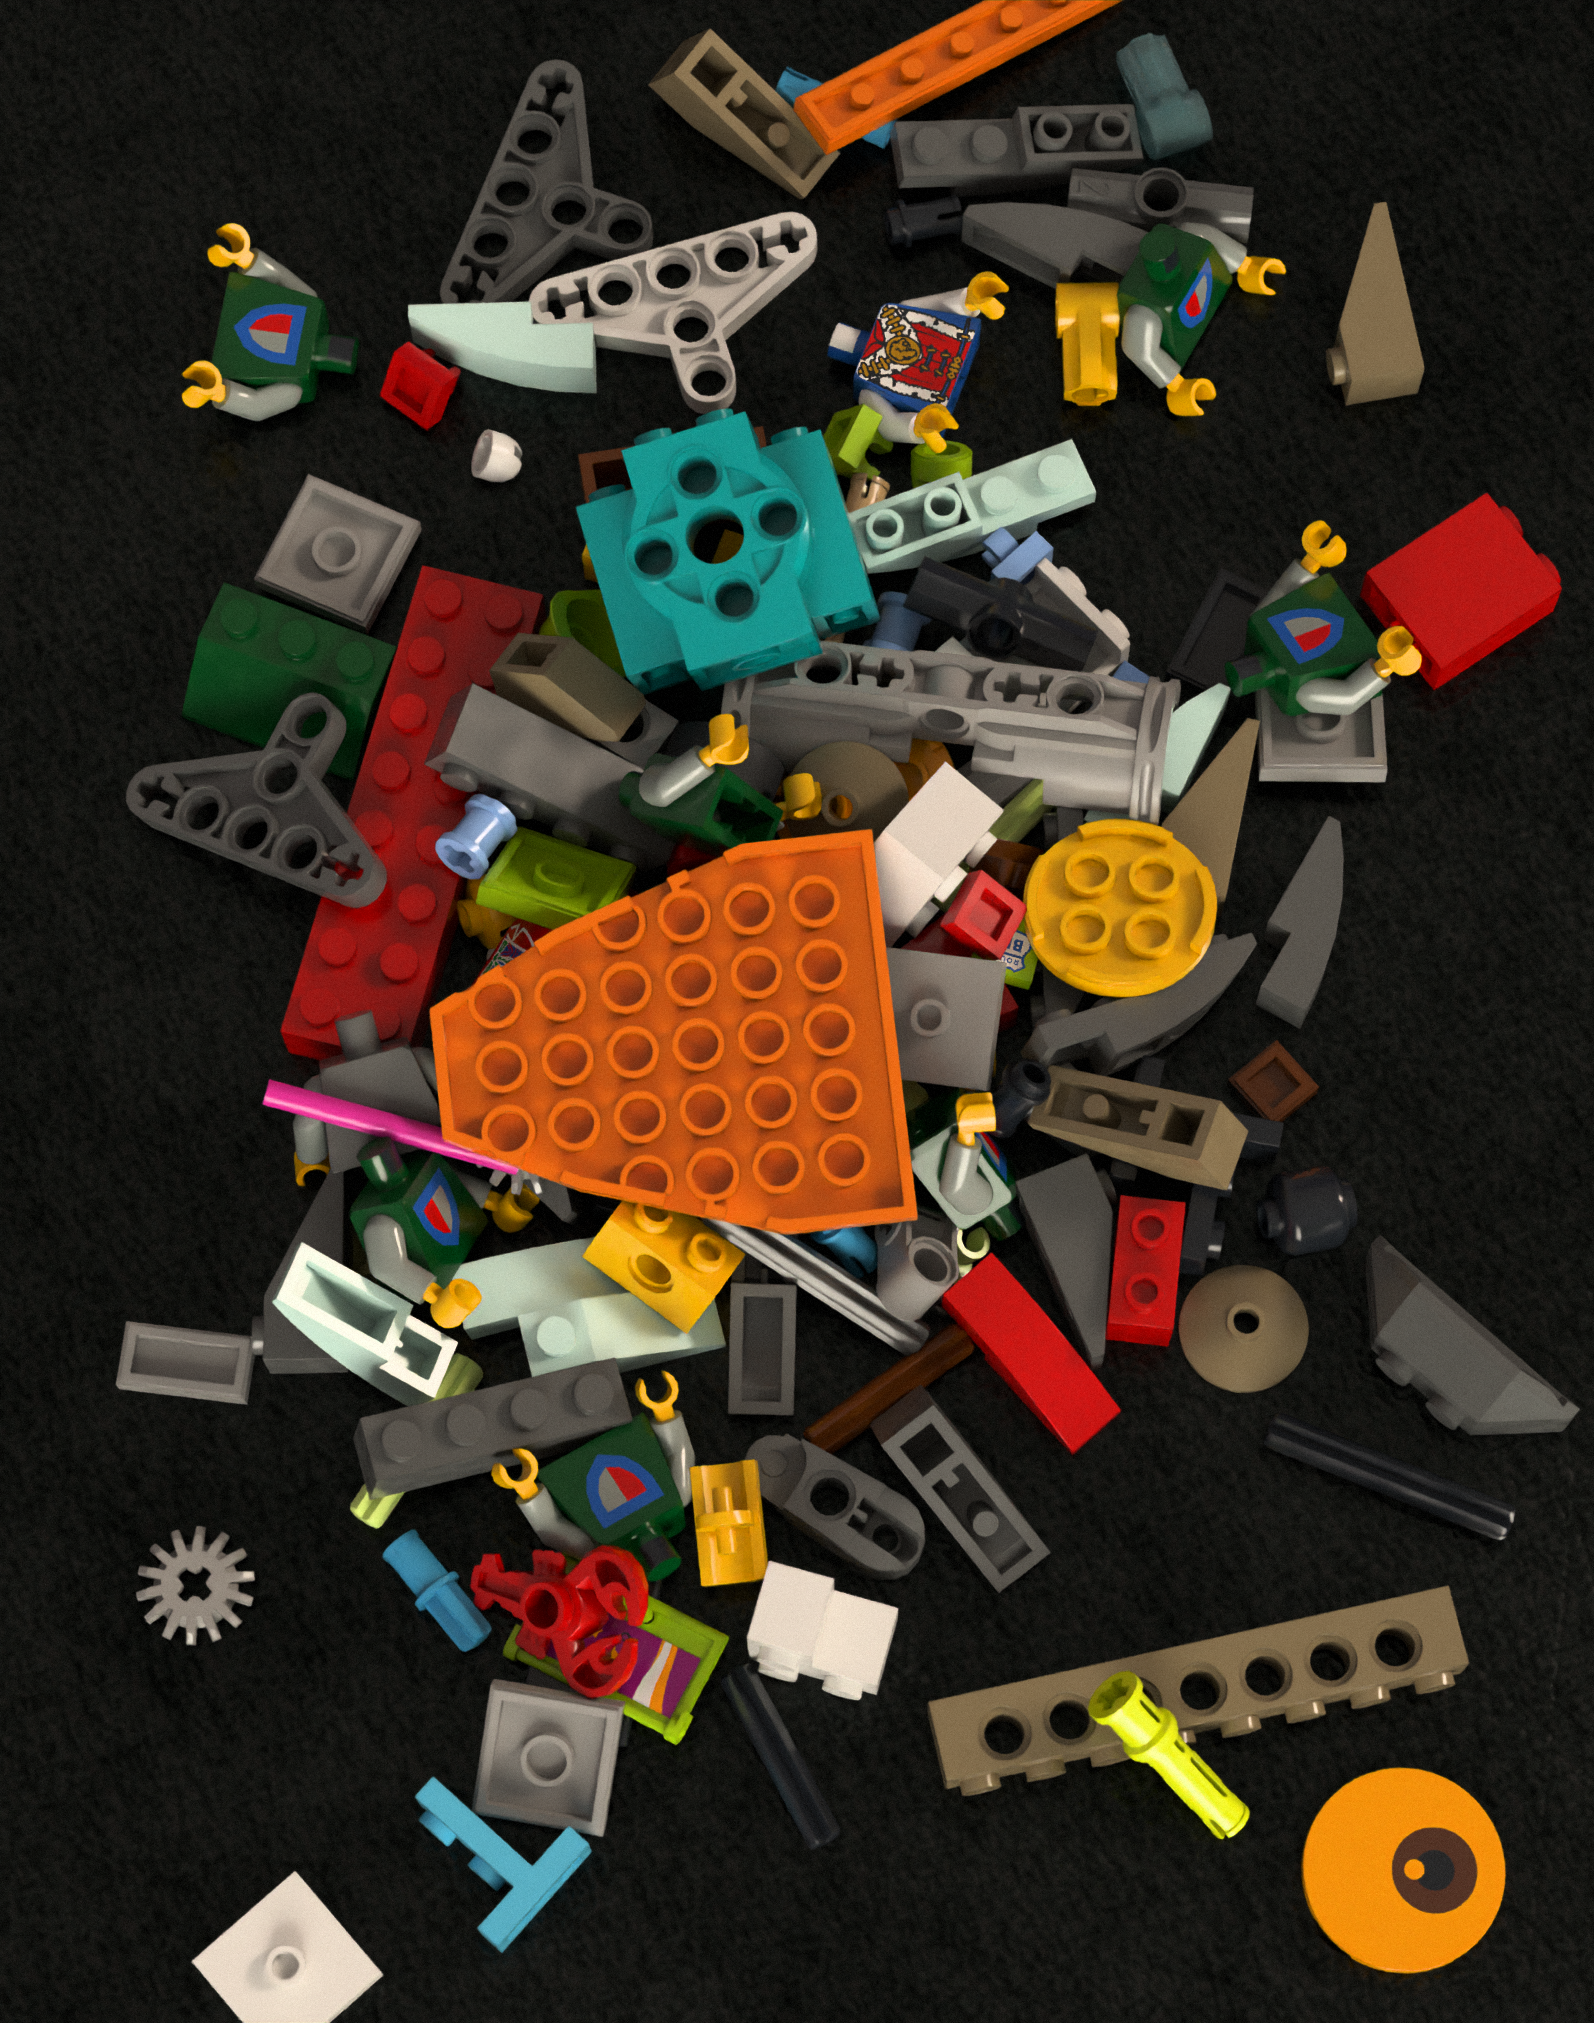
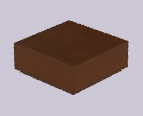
[1227,1040,1319,1122]

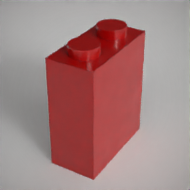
[1360,493,1562,690]

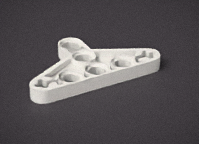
[529,212,817,414]

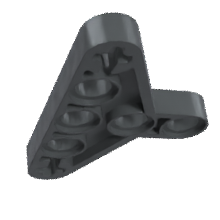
[440,60,653,304]
[126,693,387,908]

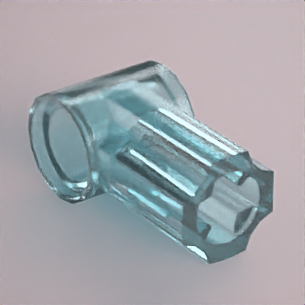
[1116,33,1213,160]

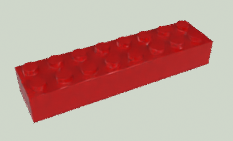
[280,565,547,1061]

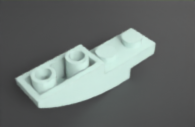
[849,439,1096,574]

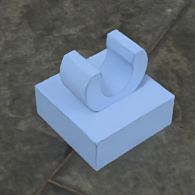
[982,527,1053,585]

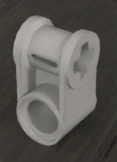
[874,1203,959,1321]

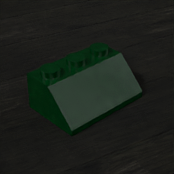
[182,582,397,782]

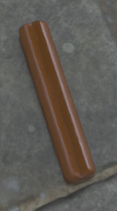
[803,1324,975,1455]

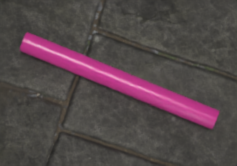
[262,1079,518,1175]

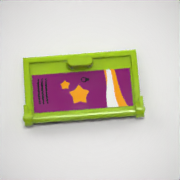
[503,1552,729,1745]

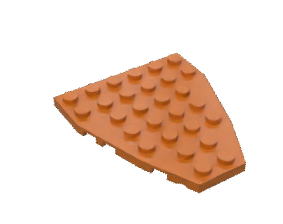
[429,829,918,1235]

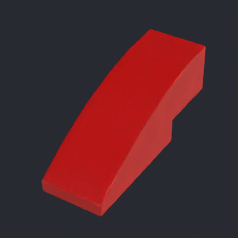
[942,1252,1121,1455]

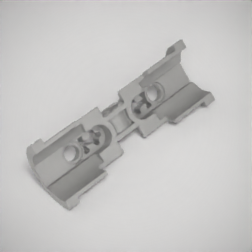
[721,641,1181,826]

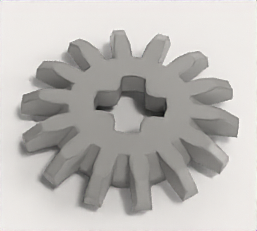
[136,1526,255,1645]

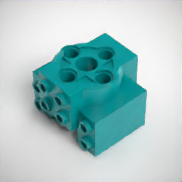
[576,408,881,695]

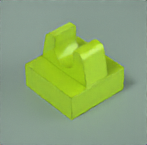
[823,404,893,482]

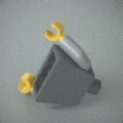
[293,1010,441,1186]

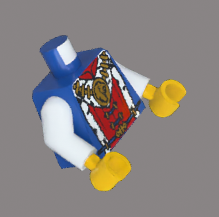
[827,271,1009,453]

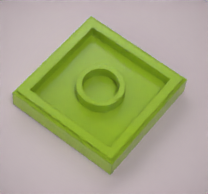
[475,827,637,930]

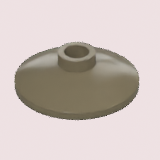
[784,741,909,842]
[1179,1265,1309,1393]

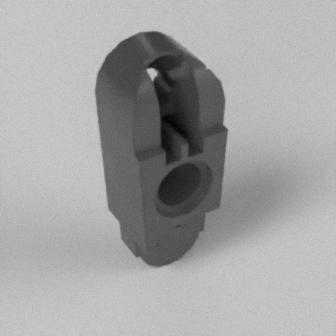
[745,1433,925,1580]

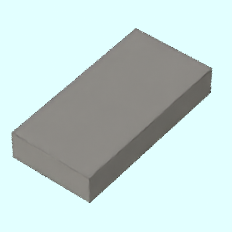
[116,1321,255,1405]

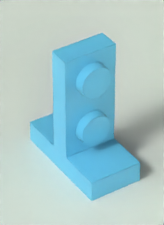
[415,1777,592,1953]

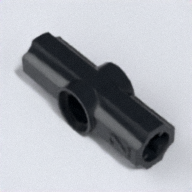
[902,556,1098,672]

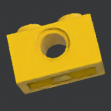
[582,1201,746,1334]

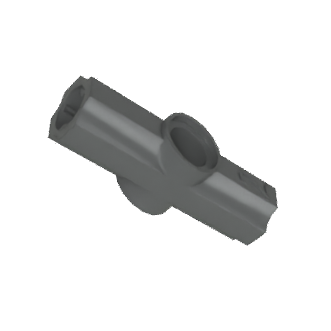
[1067,168,1254,244]

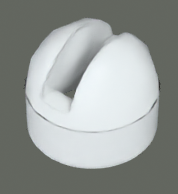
[471,429,522,483]

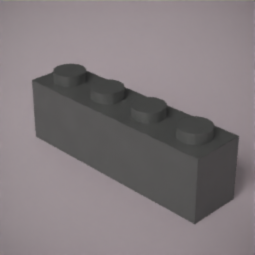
[424,683,675,874]
[353,1358,633,1500]

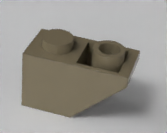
[489,633,646,742]

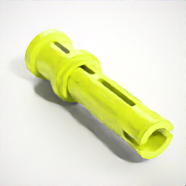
[1088,1671,1249,1839]

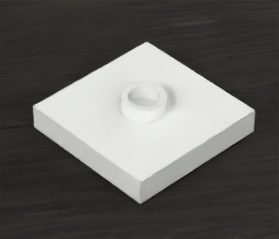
[192,1871,383,2023]

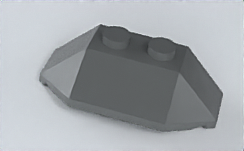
[1365,1235,1580,1435]

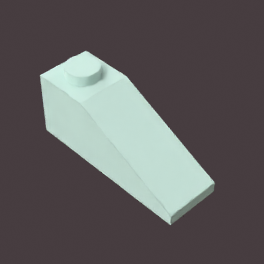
[517,1293,726,1377]

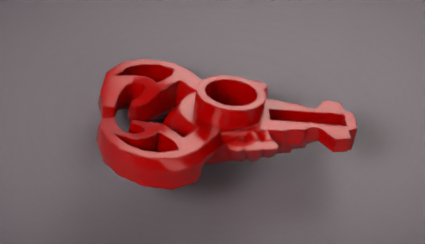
[470,1545,648,1699]

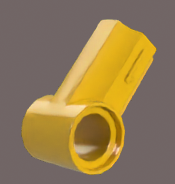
[1055,282,1120,406]

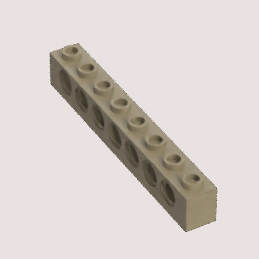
[927,1586,1469,1796]

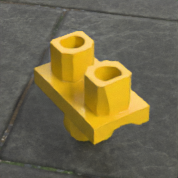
[689,1459,768,1587]

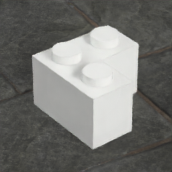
[874,762,1004,948]
[747,1561,898,1700]

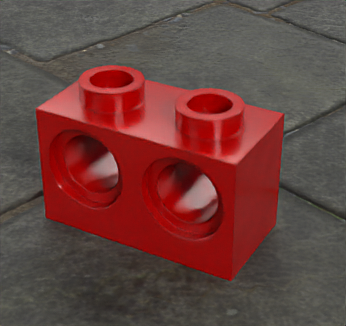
[1105,1195,1186,1346]

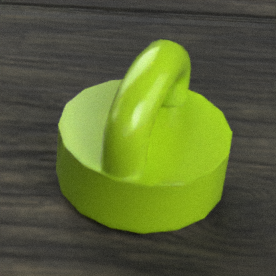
[911,441,972,489]

